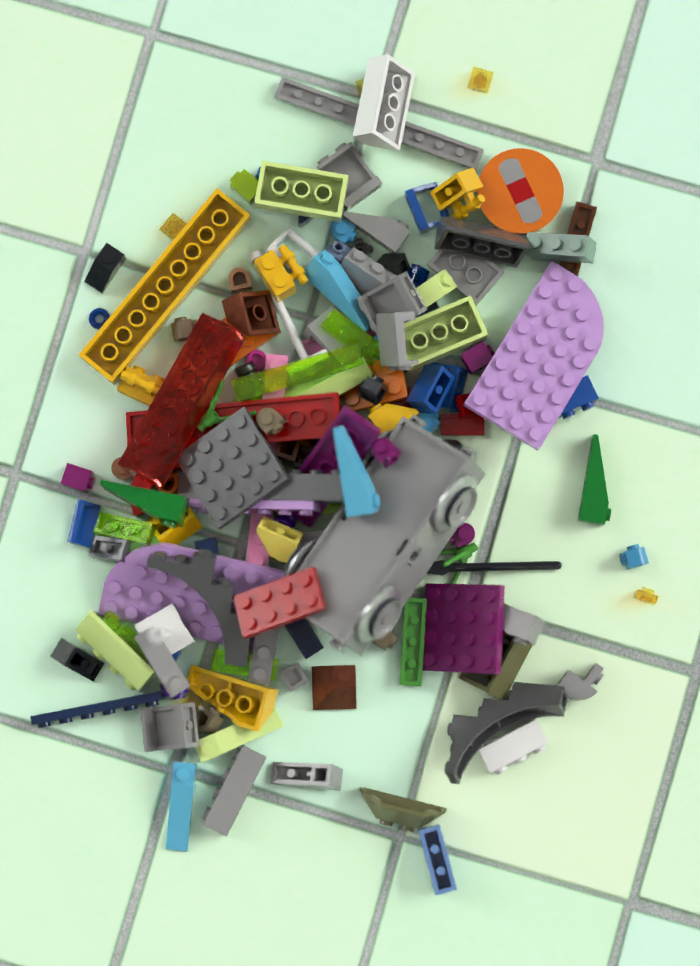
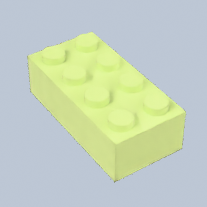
[254,160,349,223]
[404,295,488,373]

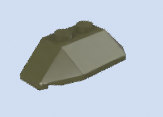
[360,787,447,832]

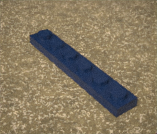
[30,691,163,728]

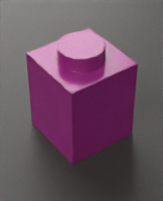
[460,341,495,375]
[60,463,96,493]

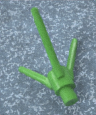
[197,380,257,432]
[439,542,478,584]

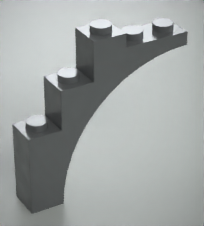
[147,549,252,667]
[444,682,569,784]

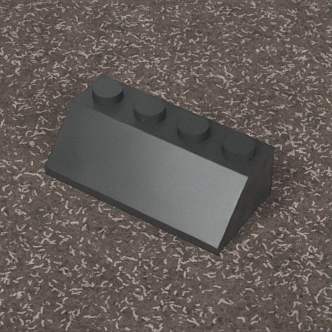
[434,216,530,268]

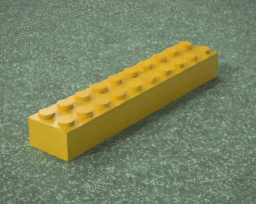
[79,188,251,385]

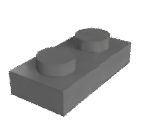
[88,536,132,562]

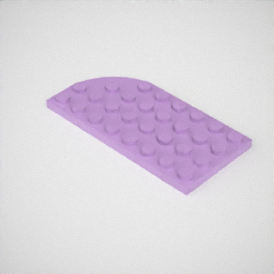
[463,261,604,451]
[98,543,285,651]

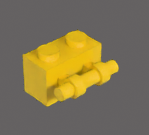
[430,168,485,220]
[254,245,309,303]
[116,365,168,409]
[146,506,203,545]

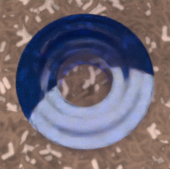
[89,308,110,330]

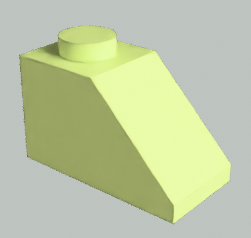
[416,269,457,308]

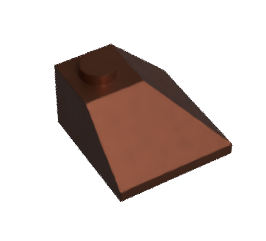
[221,290,281,336]
[312,665,357,710]

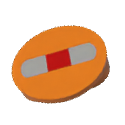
[477,148,564,235]

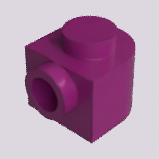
[371,437,402,468]
[449,523,475,548]

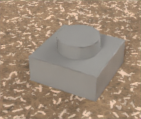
[279,663,309,692]

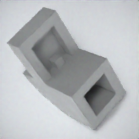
[556,663,604,700]

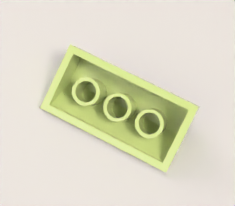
[75,610,156,691]

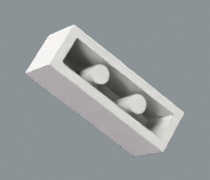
[478,719,549,775]

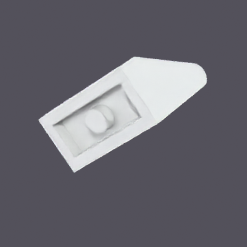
[267,227,320,273]

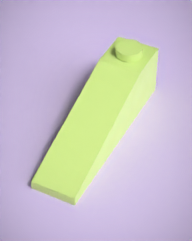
[285,357,373,397]
[195,706,283,763]

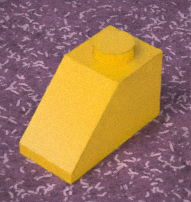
[368,403,419,434]

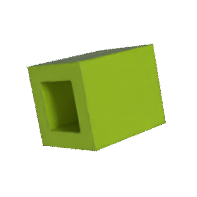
[230,169,258,205]

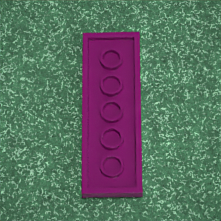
[292,406,382,528]

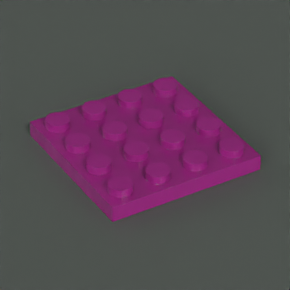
[422,583,505,674]

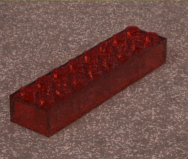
[118,313,246,489]

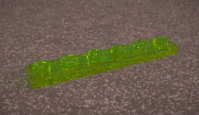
[231,343,364,402]

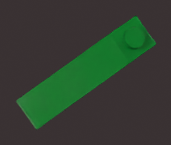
[577,434,611,526]
[100,480,189,529]

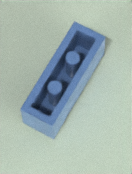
[418,824,457,895]

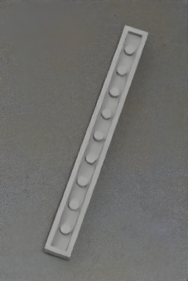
[274,77,484,171]

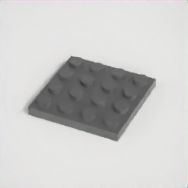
[175,407,291,530]

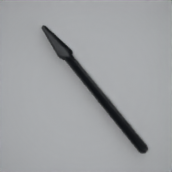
[426,560,562,576]

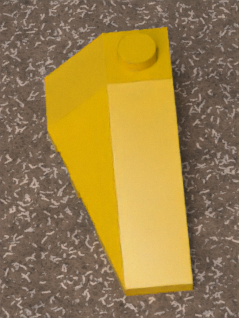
[187,665,279,732]

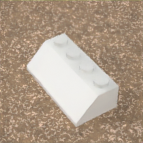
[353,54,415,151]

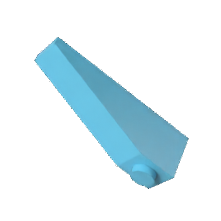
[305,250,370,333]
[333,425,380,517]
[166,761,197,851]

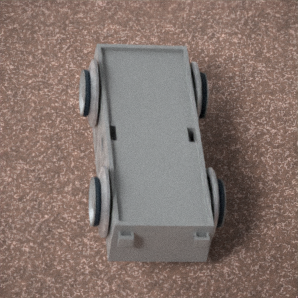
[284,414,486,656]

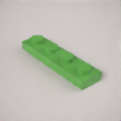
[399,598,427,686]

